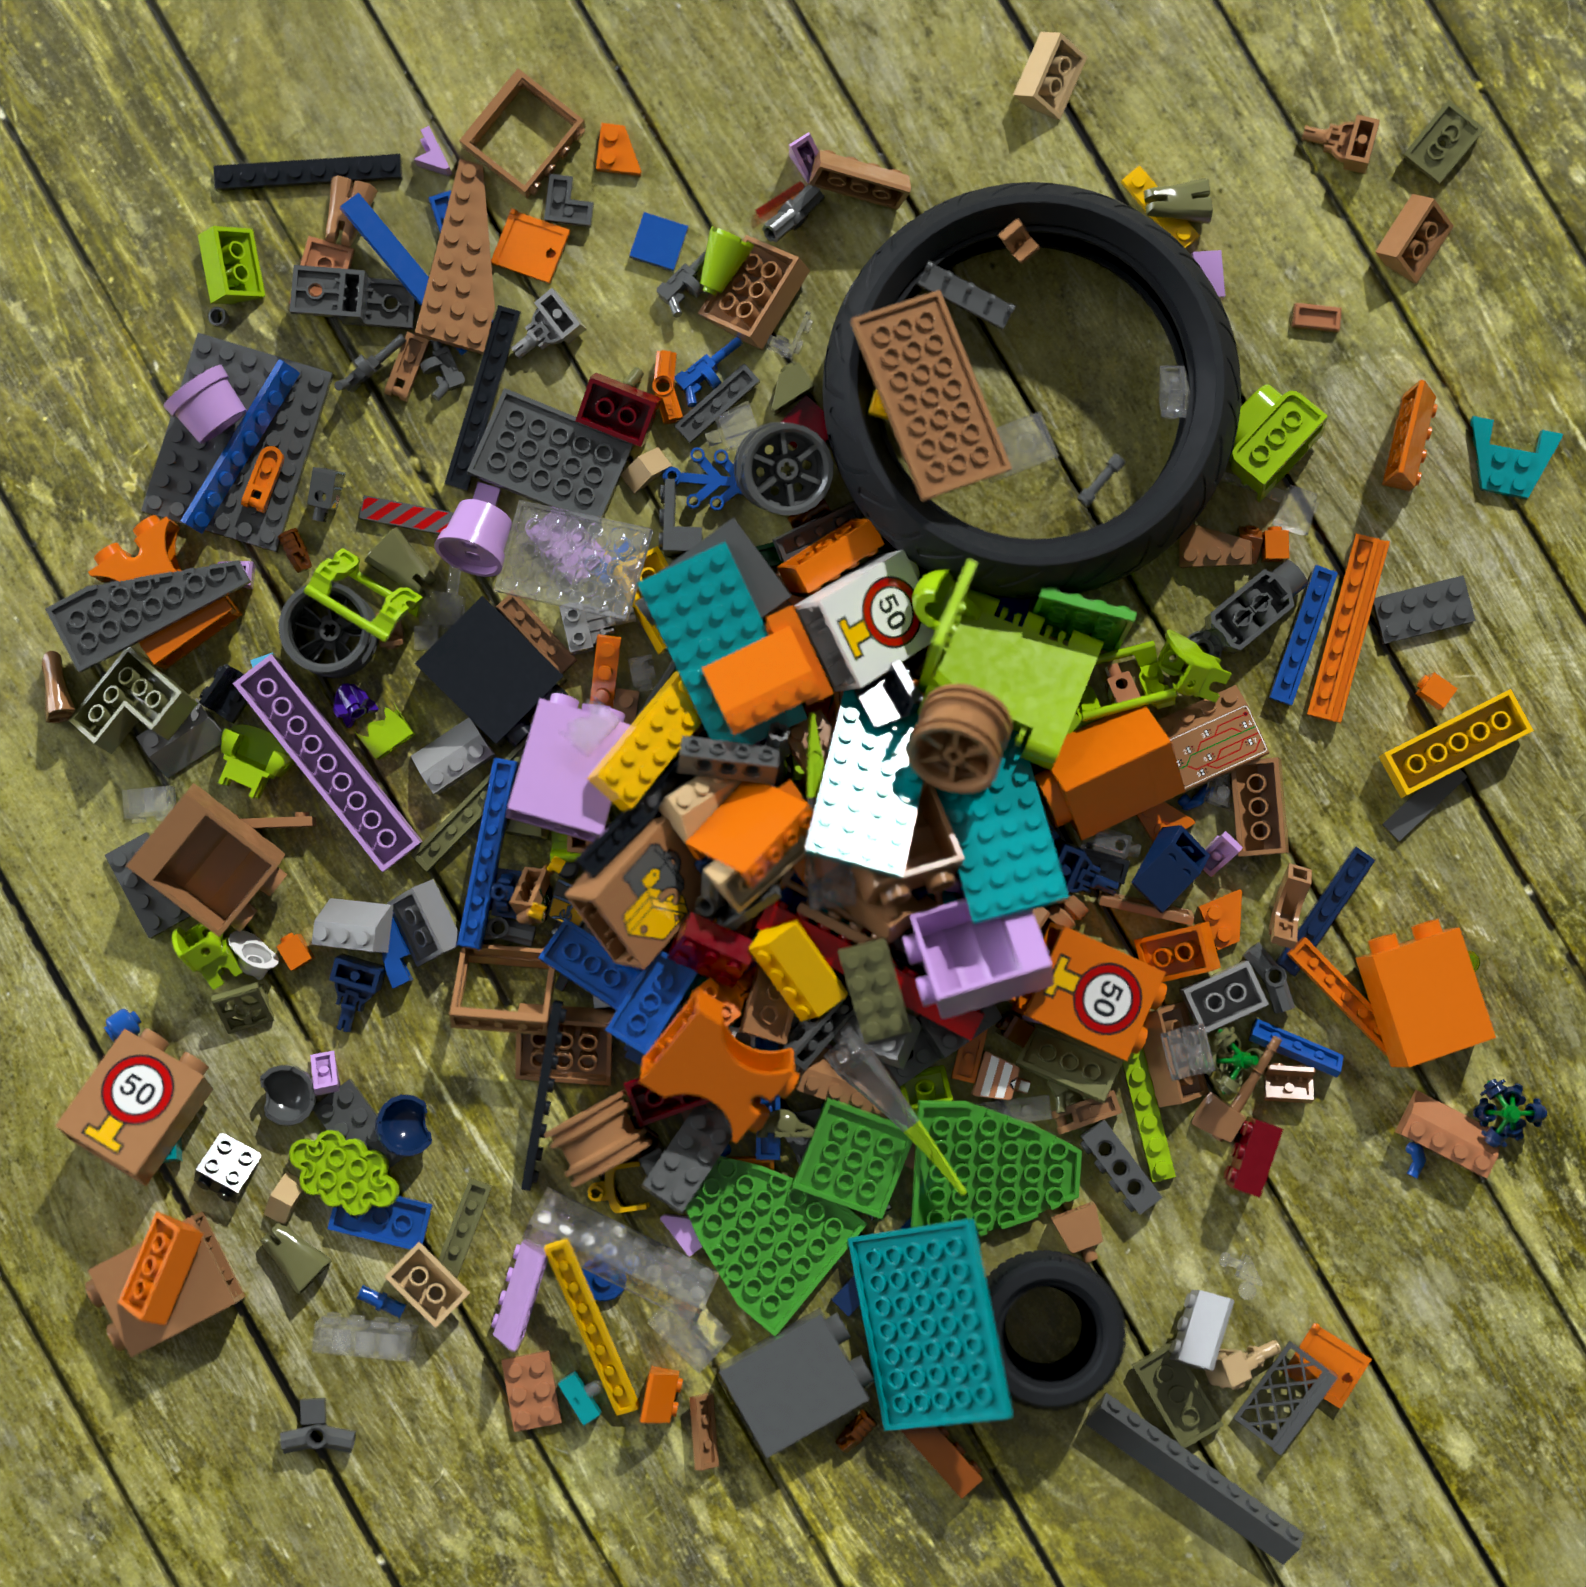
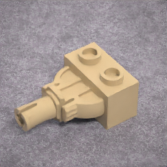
[1205,1340,1281,1390]

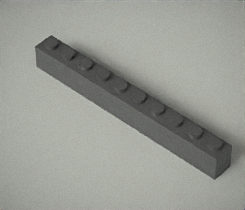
[1085,1393,1304,1565]

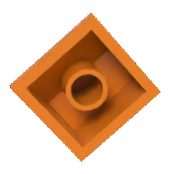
[640,1366,683,1423]

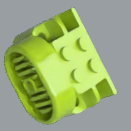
[1228,384,1328,503]

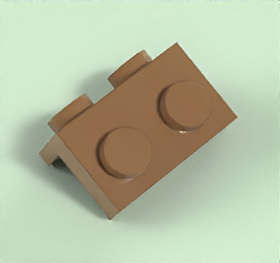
[1263,1063,1315,1104]

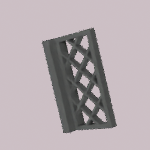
[1233,1340,1338,1455]

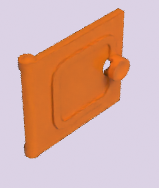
[491,209,571,284]
[1283,1323,1372,1409]

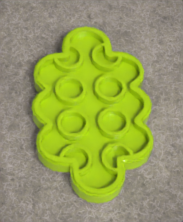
[289,1130,399,1216]

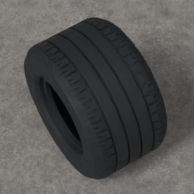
[986,1250,1126,1411]

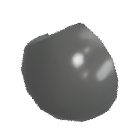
[260,1064,317,1126]

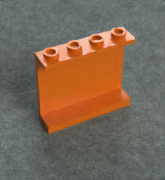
[685,781,814,888]

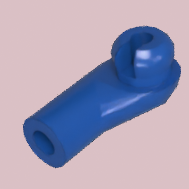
[1178,785,1213,811]
[1406,1142,1426,1179]

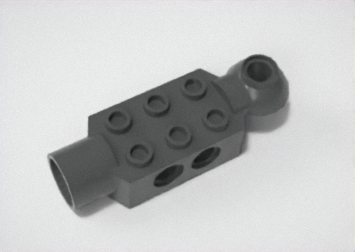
[1188,560,1308,658]

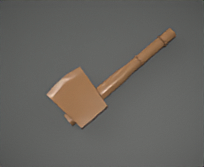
[1191,1035,1282,1142]

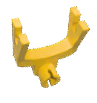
[588,1160,650,1213]

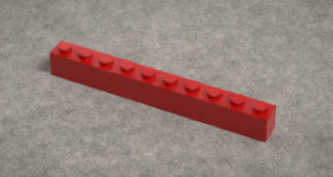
[756,899,985,1041]

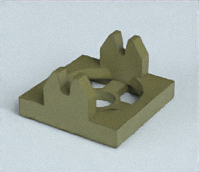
[211,982,274,1034]

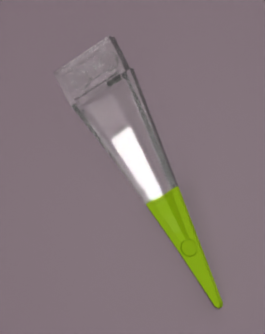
[805,712,856,909]
[824,1031,967,1195]

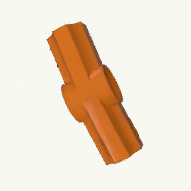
[652,350,683,424]

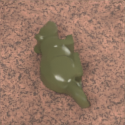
[757,1109,814,1138]

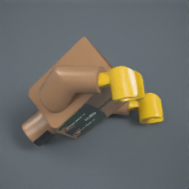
[509,856,566,925]

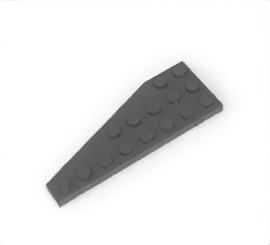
[45,560,251,673]

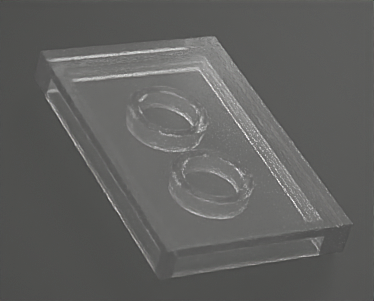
[988,411,1058,484]

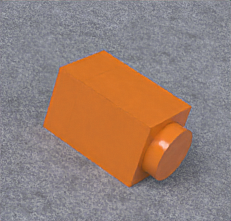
[1034,705,1185,840]

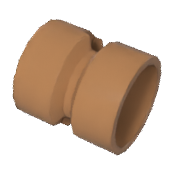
[1047,892,1089,929]

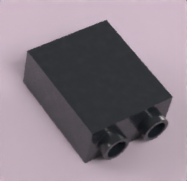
[415,596,568,748]

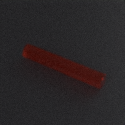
[755,181,805,218]

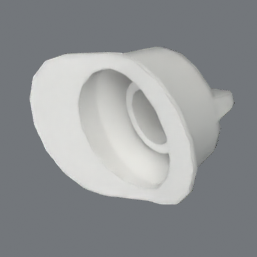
[228,931,279,980]

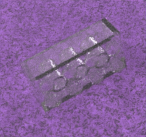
[312,1312,419,1362]

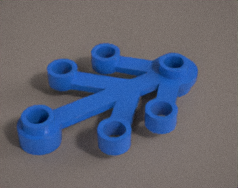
[663,447,743,511]

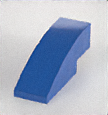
[382,915,413,989]

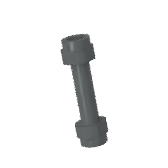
[1077,454,1126,507]

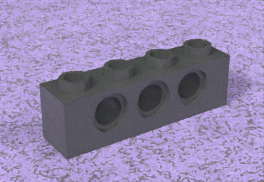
[678,736,779,785]
[778,973,855,1070]
[1079,1119,1163,1215]

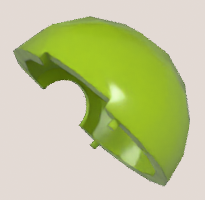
[912,569,957,631]

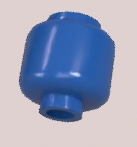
[104,1009,142,1043]

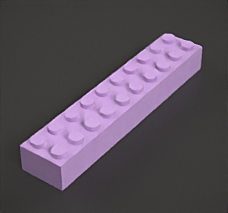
[233,654,423,872]

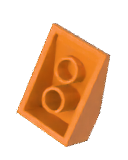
[1134,921,1221,982]

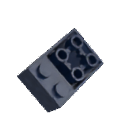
[1131,825,1210,913]

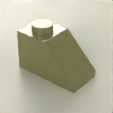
[772,362,814,415]

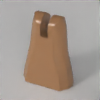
[325,176,378,247]
[41,651,75,723]

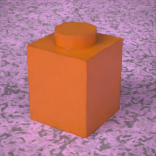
[1261,526,1289,562]
[1415,672,1458,710]
[276,933,315,971]

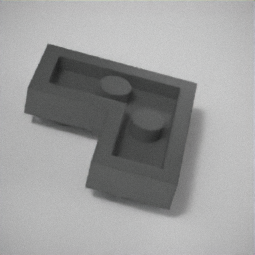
[544,174,594,228]

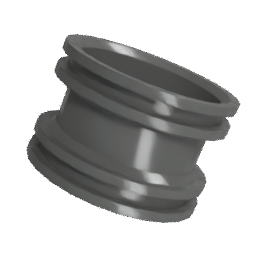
[734,422,833,515]

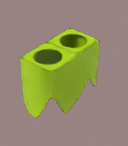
[354,703,416,760]

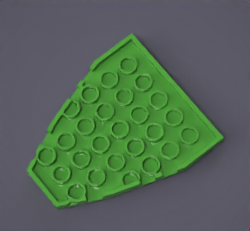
[911,1100,1082,1236]
[685,1156,867,1336]

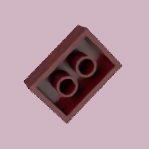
[575,373,662,447]
[667,912,753,988]
[1223,1116,1283,1198]

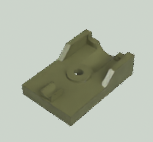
[1402,99,1485,185]

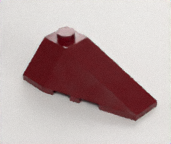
[624,1077,711,1127]

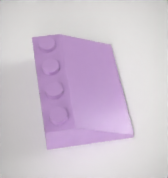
[491,1239,548,1351]

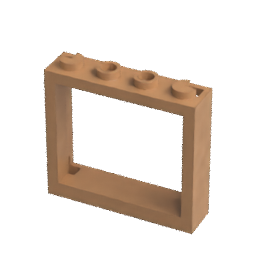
[459,69,585,199]
[450,944,557,1035]

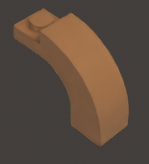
[1269,863,1312,949]

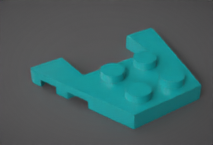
[1470,416,1563,499]

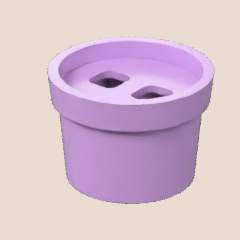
[163,365,247,444]
[434,499,512,577]

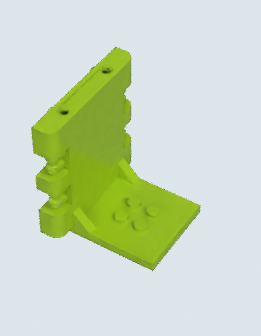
[917,559,1104,770]

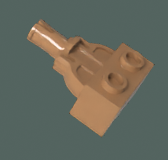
[1302,115,1380,174]

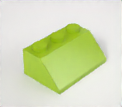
[198,226,266,304]

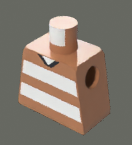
[1105,663,1141,704]
[971,1050,1031,1100]

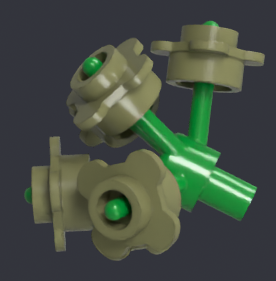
[1201,1026,1264,1096]

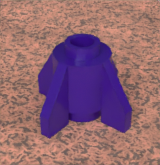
[333,683,379,728]

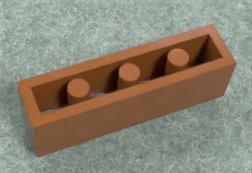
[900,1425,983,1499]

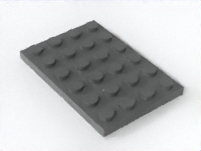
[467,388,634,527]

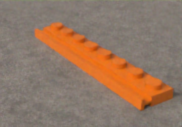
[1307,533,1390,724]

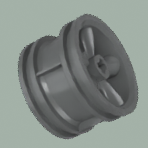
[279,582,379,678]

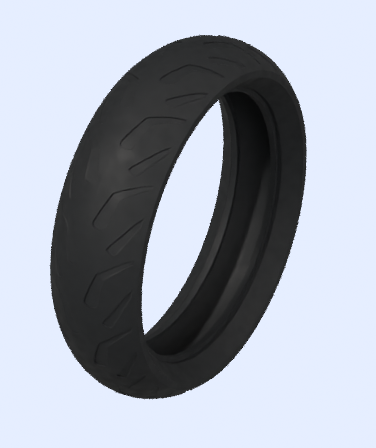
[823,182,1241,599]

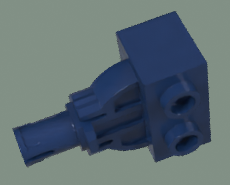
[1055,839,1119,896]
[490,868,523,919]
[329,953,386,1032]

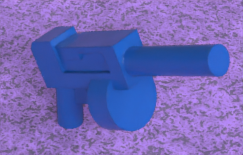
[675,337,743,407]

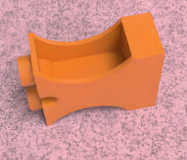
[88,515,242,670]
[640,988,799,1143]

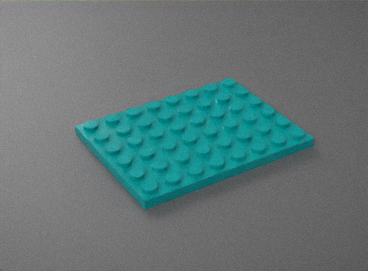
[847,1218,1013,1431]

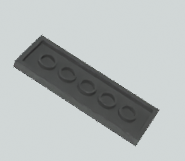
[640,1101,732,1214]

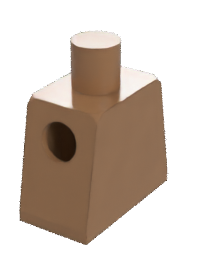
[1050,1201,1103,1263]

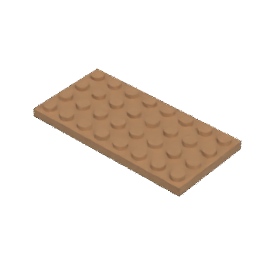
[850,290,1012,501]

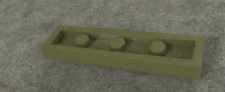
[438,1178,493,1277]

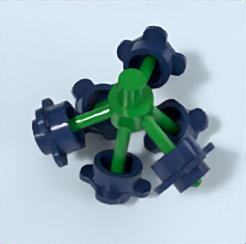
[1473,1079,1547,1148]

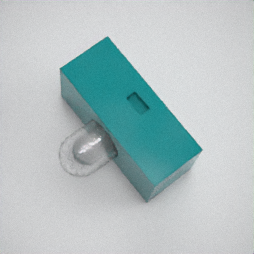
[558,1370,603,1425]

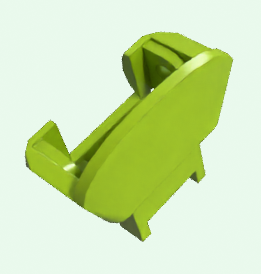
[1158,629,1232,703]
[218,724,295,799]
[172,923,242,990]

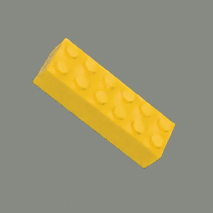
[587,671,702,811]
[1379,689,1534,798]

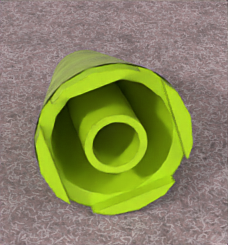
[700,226,754,296]

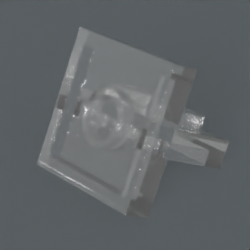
[1160,1023,1215,1081]

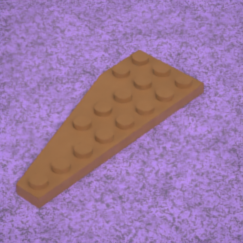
[414,159,495,355]

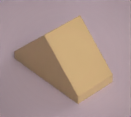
[621,447,672,494]
[264,1171,303,1225]

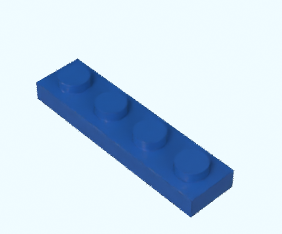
[1249,1018,1344,1078]

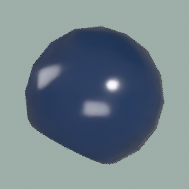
[375,1094,432,1156]

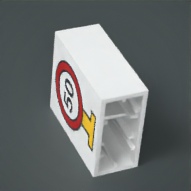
[794,550,937,692]

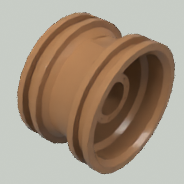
[907,684,1013,794]
[543,1089,653,1188]

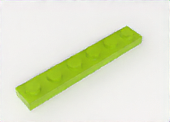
[1122,1048,1176,1182]

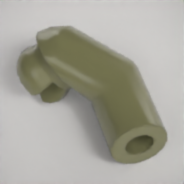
[615,367,644,387]

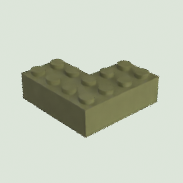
[69,647,198,754]

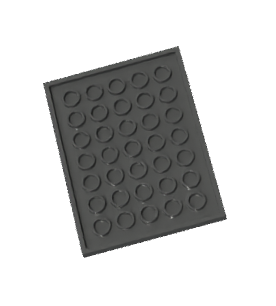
[141,333,334,553]

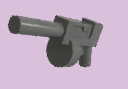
[657,250,706,317]
[334,334,407,393]
[420,339,465,401]

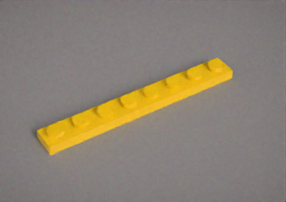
[544,1238,640,1416]

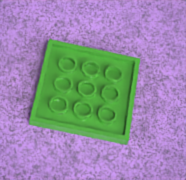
[1032,587,1136,652]
[792,1097,913,1219]

